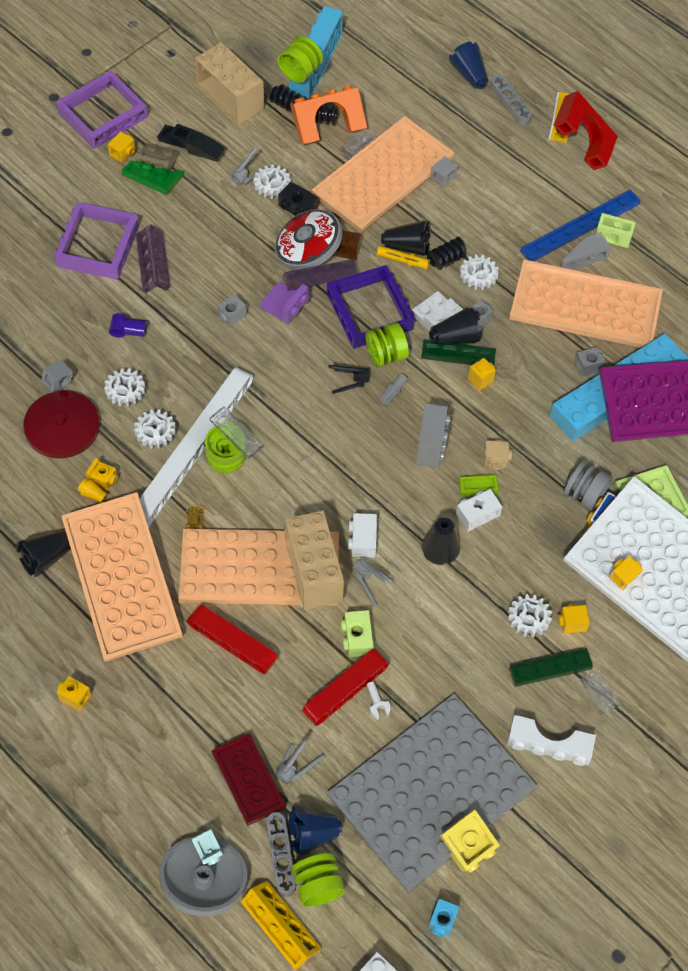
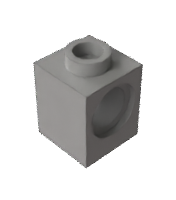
[430,156,458,188]
[218,294,247,327]
[469,300,493,327]
[574,347,605,377]
[41,360,73,392]

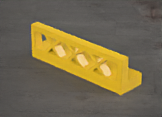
[241,881,322,971]

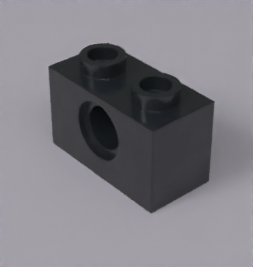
[278,182,318,216]

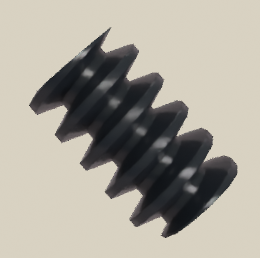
[269,84,306,113]
[315,103,339,126]
[427,237,466,270]

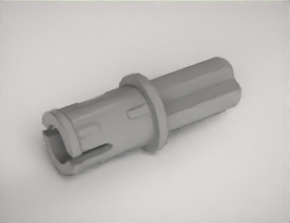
[379,373,408,406]

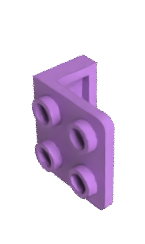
[260,282,310,324]

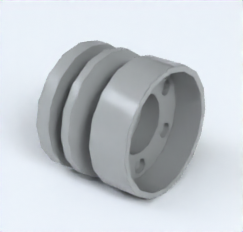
[564,461,613,511]

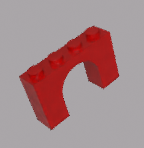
[554,91,618,170]

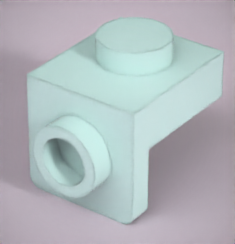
[191,829,223,865]

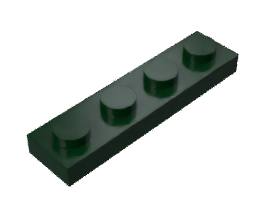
[421,340,496,365]
[509,648,593,687]

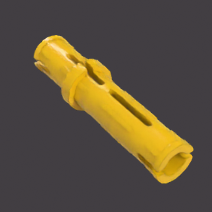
[377,245,430,270]

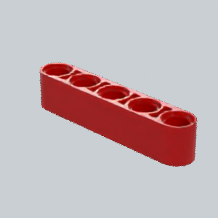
[186,605,278,674]
[302,648,390,726]

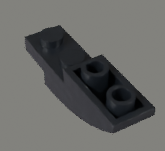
[157,124,225,162]

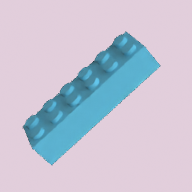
[289,6,343,100]

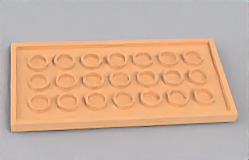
[311,116,454,233]
[509,259,663,348]
[61,492,183,662]
[179,529,339,606]

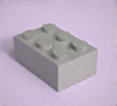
[416,403,451,468]

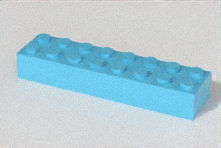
[550,334,688,442]

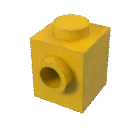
[108,131,135,163]
[468,358,496,391]
[609,556,643,591]
[558,604,590,634]
[57,676,91,712]

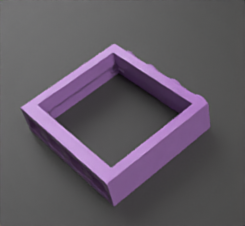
[56,71,148,149]
[54,202,139,280]

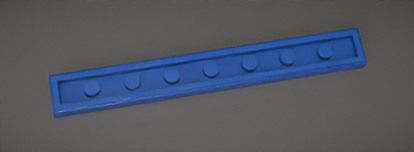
[520,189,641,261]

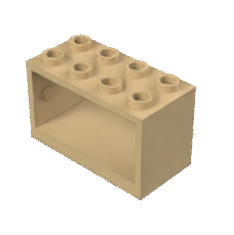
[195,42,264,125]
[285,510,344,610]

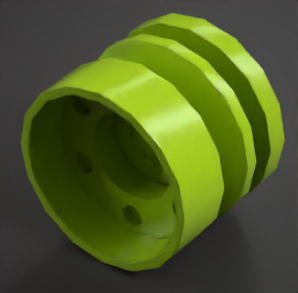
[278,36,323,83]
[365,322,409,368]
[205,423,246,474]
[291,853,345,907]

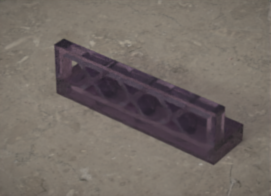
[136,224,170,293]
[283,259,357,291]

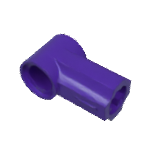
[109,313,147,338]

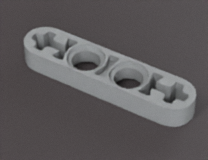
[491,75,532,125]
[266,812,296,897]

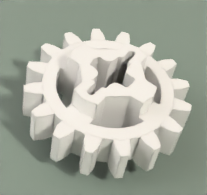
[254,165,291,199]
[460,254,499,290]
[104,368,145,407]
[134,409,176,449]
[508,594,552,637]

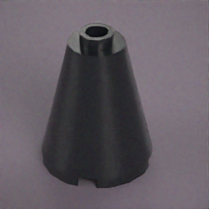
[381,220,430,256]
[429,308,482,344]
[421,518,460,565]
[16,531,71,578]

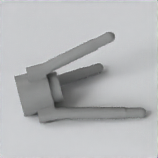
[230,148,271,185]
[354,558,393,607]
[275,740,325,784]

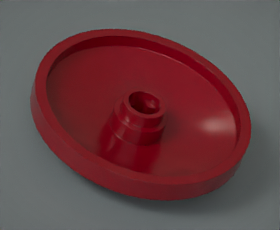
[23,391,100,459]

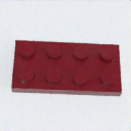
[211,733,286,826]

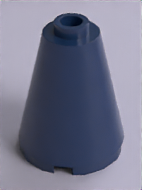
[449,41,488,89]

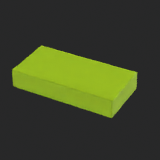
[458,475,499,497]

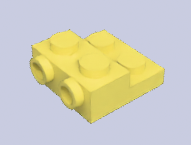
[440,810,500,873]

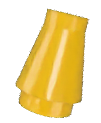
[77,478,108,503]

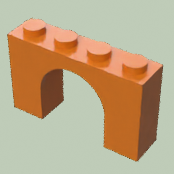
[290,85,367,144]

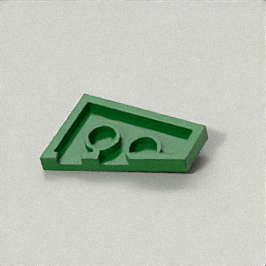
[122,160,184,195]

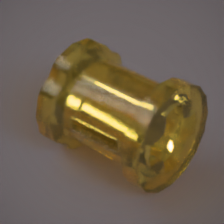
[185,507,203,529]

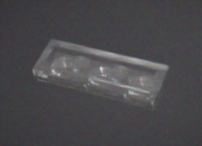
[210,406,263,459]

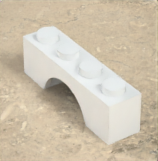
[507,715,596,766]

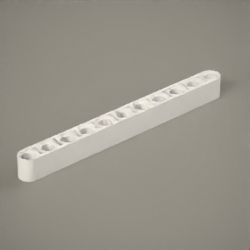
[139,367,253,528]

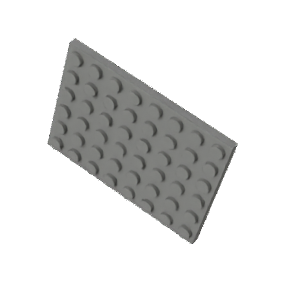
[327,694,537,893]

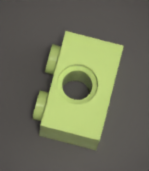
[596,213,636,248]
[341,610,374,657]

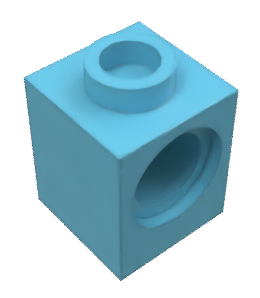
[428,899,459,937]

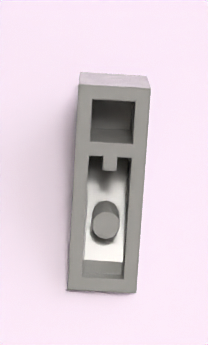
[560,232,610,270]

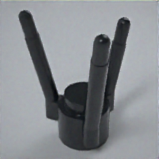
[328,365,369,394]

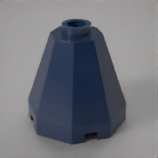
[288,806,342,855]

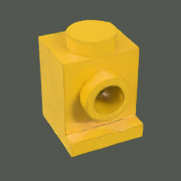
[86,458,118,491]

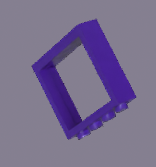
[326,265,415,349]

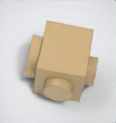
[484,440,512,470]

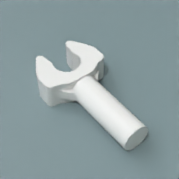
[367,682,391,720]

